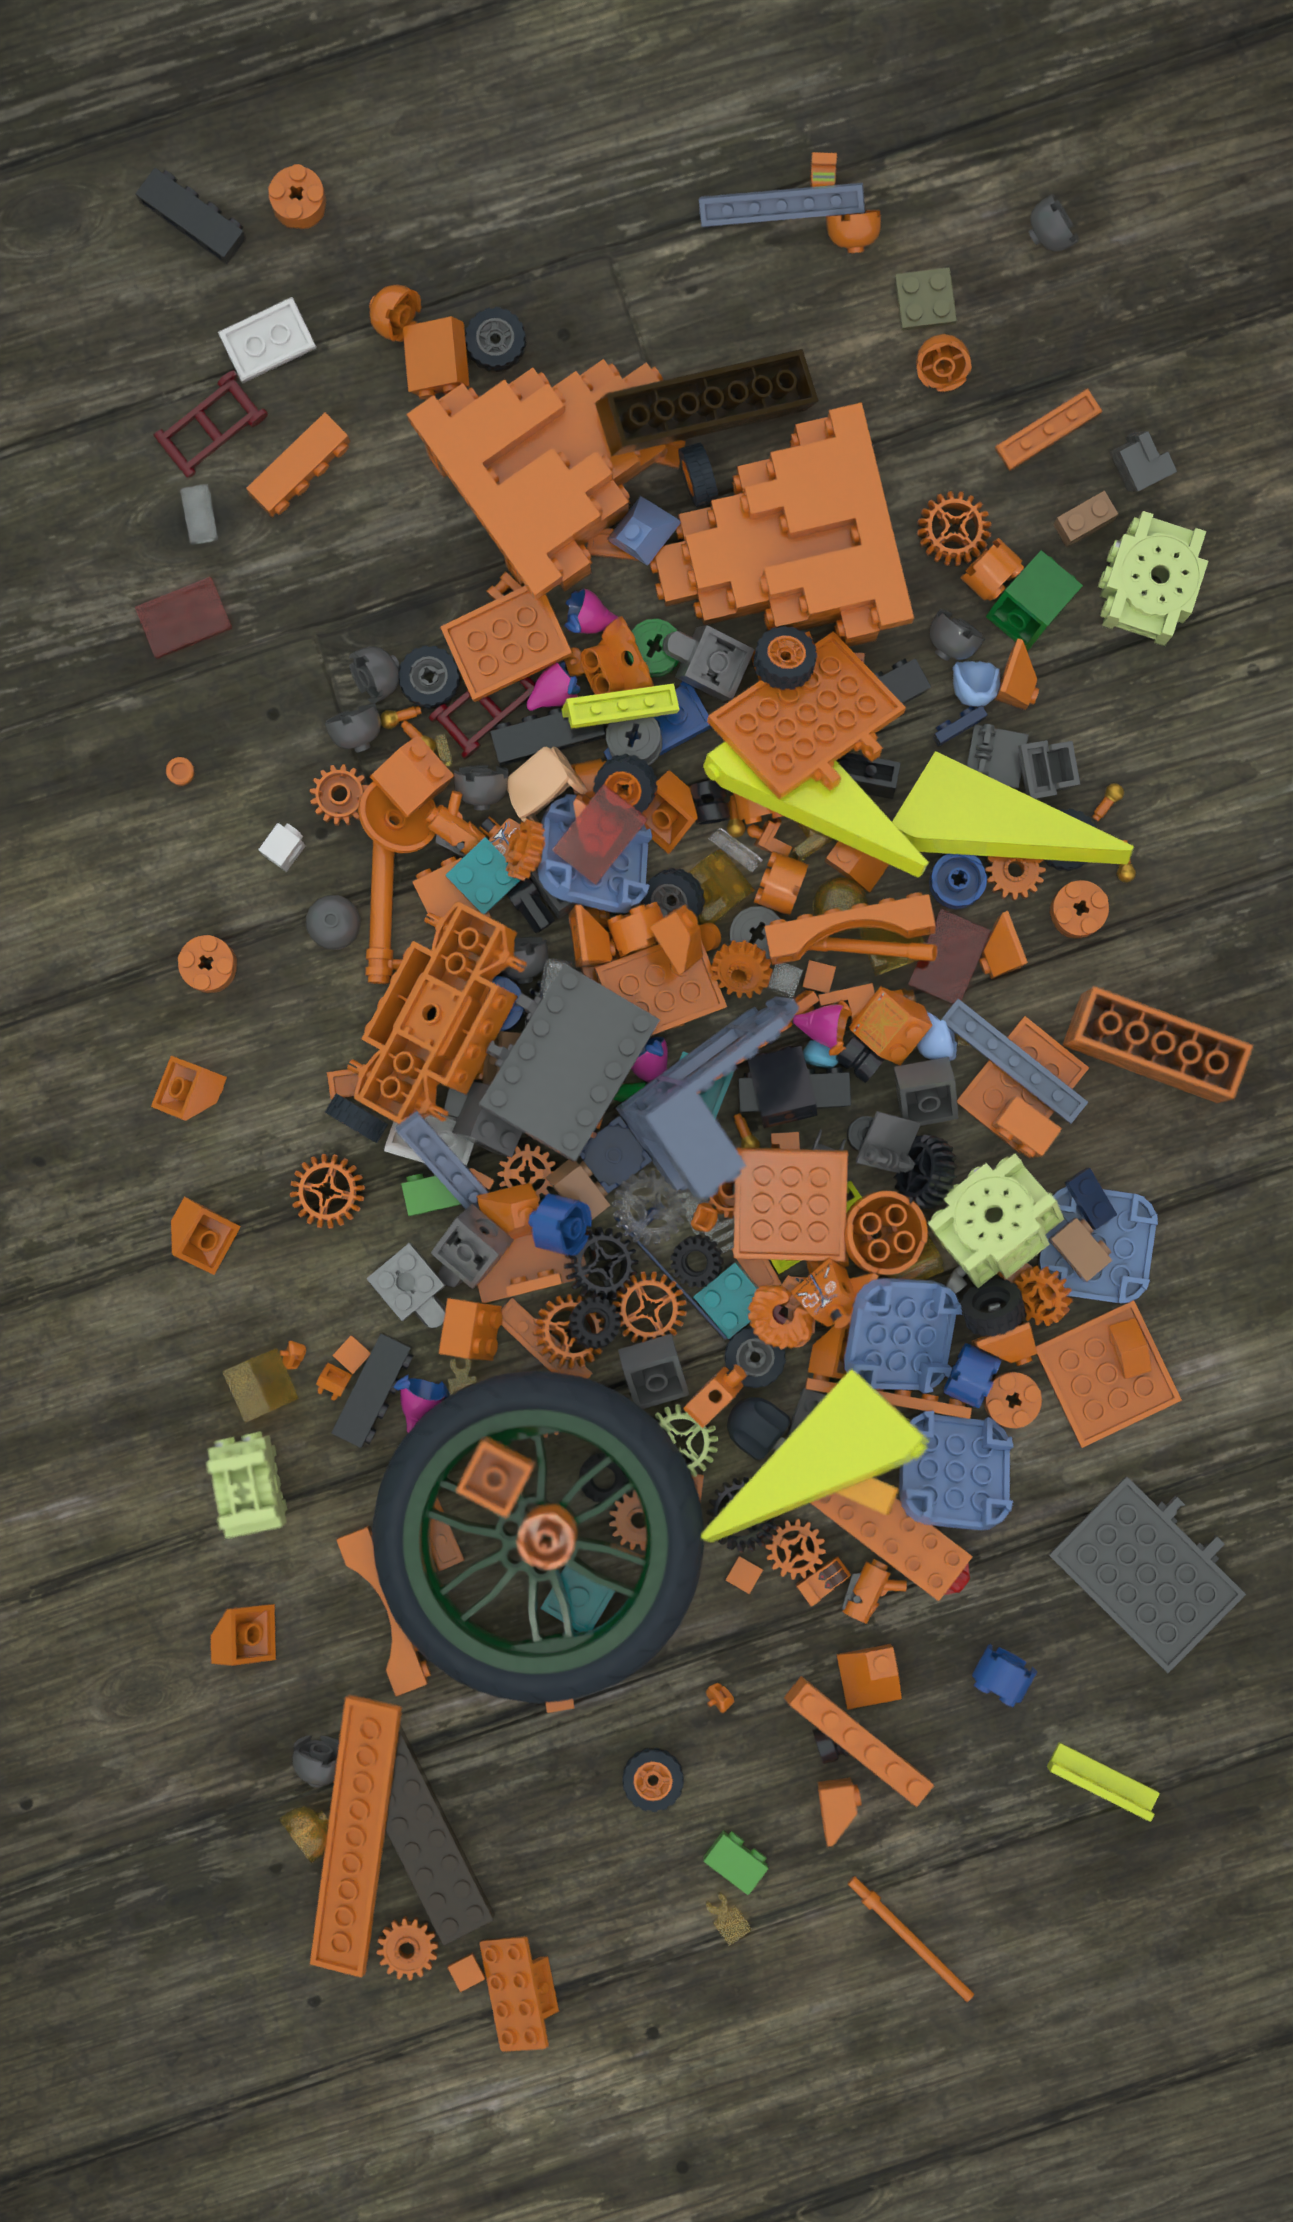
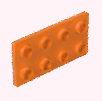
[478,1234,589,1303]
[479,1936,559,2052]

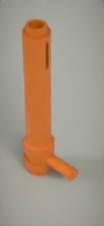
[365,841,403,984]

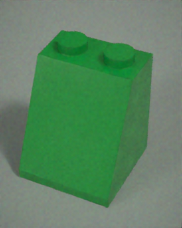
[986,550,1083,652]

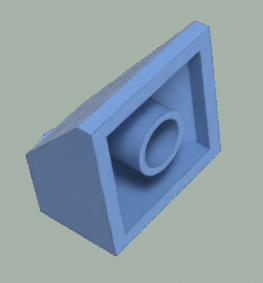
[608,496,681,566]

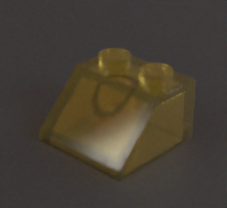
[688,848,755,924]
[223,1348,299,1422]

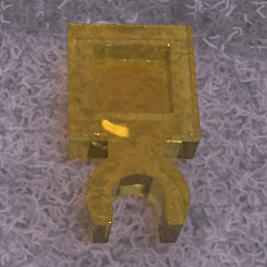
[448,1358,477,1395]
[706,1892,752,1946]

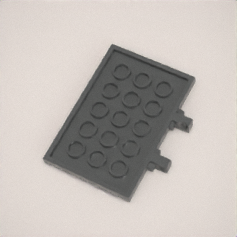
[479,963,660,1162]
[1048,1476,1246,1673]

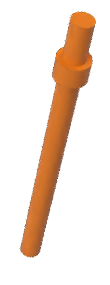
[848,1876,974,2002]

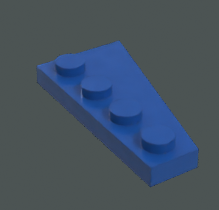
[604,682,712,760]

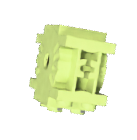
[1098,511,1208,646]
[928,1154,1064,1288]
[207,1431,287,1538]

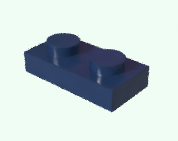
[933,706,988,747]
[1064,1168,1117,1230]

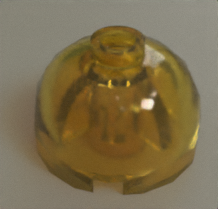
[813,877,868,933]
[279,1806,329,1864]

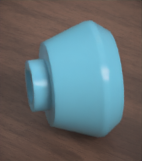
[803,1040,838,1068]

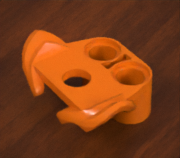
[580,616,654,695]

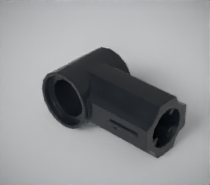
[506,878,555,934]

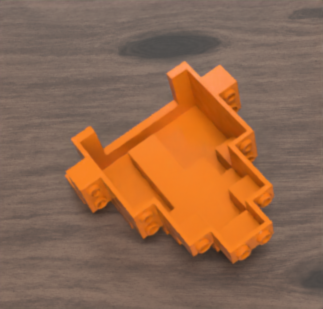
[406,359,668,600]
[650,403,914,647]

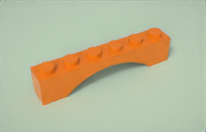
[764,893,935,965]
[336,1526,431,1696]
[784,1676,934,1807]

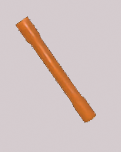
[809,936,937,961]

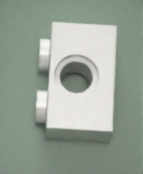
[258,823,306,872]

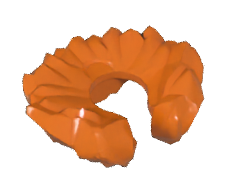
[748,1285,814,1349]

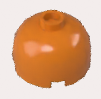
[826,210,881,253]
[369,285,421,342]
[916,334,972,392]

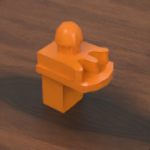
[747,818,792,856]

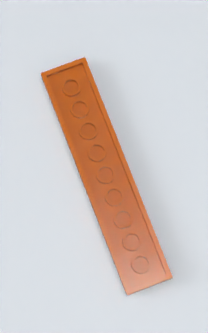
[310,1695,402,1978]

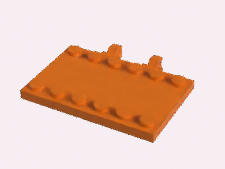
[707,631,906,800]

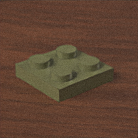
[895,267,957,331]

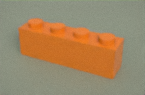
[246,413,350,517]

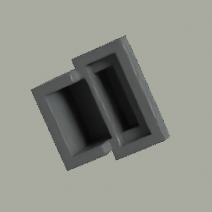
[1109,431,1177,492]
[1018,740,1080,799]

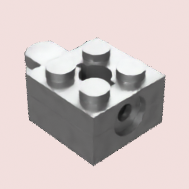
[663,625,755,701]
[431,1204,514,1289]
[366,1243,446,1328]

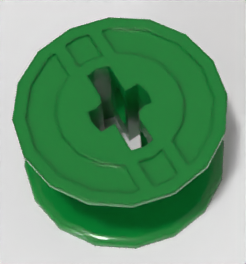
[628,619,679,678]

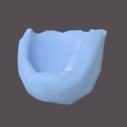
[953,661,1000,707]
[917,1011,957,1061]

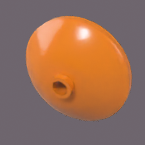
[358,781,436,853]

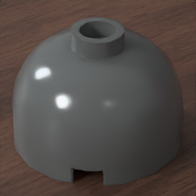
[1028,194,1079,251]
[929,609,985,661]
[349,646,400,703]
[325,703,381,753]
[453,765,509,810]
[306,895,361,950]
[500,936,549,984]
[293,1735,340,1787]

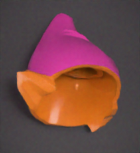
[793,999,853,1056]

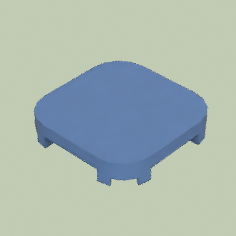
[538,794,652,913]
[1038,1187,1158,1303]
[845,1278,962,1393]
[899,1411,1013,1530]

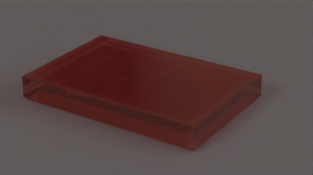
[135,576,232,659]
[552,784,648,885]
[908,909,992,1004]

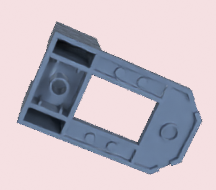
[616,996,799,1199]

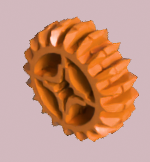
[917,491,991,566]
[290,1154,365,1228]
[612,1271,686,1343]
[533,1294,605,1370]

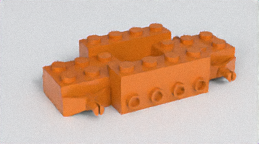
[347,902,527,1124]

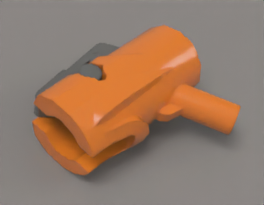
[425,791,486,857]
[842,1559,907,1624]

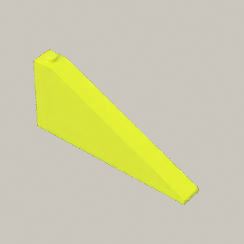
[703,742,928,877]
[892,751,1134,865]
[701,1369,930,1542]

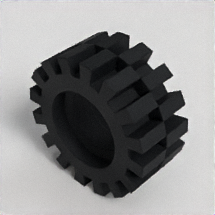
[670,1235,723,1288]
[568,1297,621,1350]
[579,1452,629,1502]

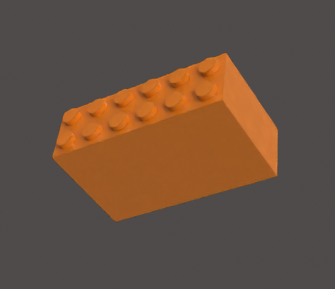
[1062,987,1253,1103]

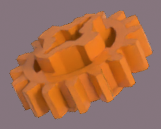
[505,819,545,881]
[497,1144,556,1202]
[1014,1265,1073,1326]
[765,1518,826,1580]

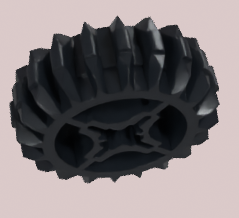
[893,1135,958,1210]
[564,1227,639,1300]
[706,1477,781,1553]

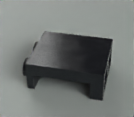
[747,1046,818,1128]

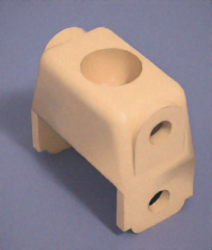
[507,746,587,823]

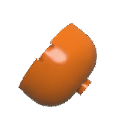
[844,1191,928,1275]

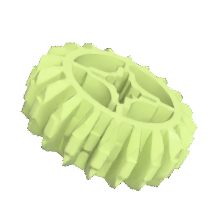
[655,1404,718,1477]

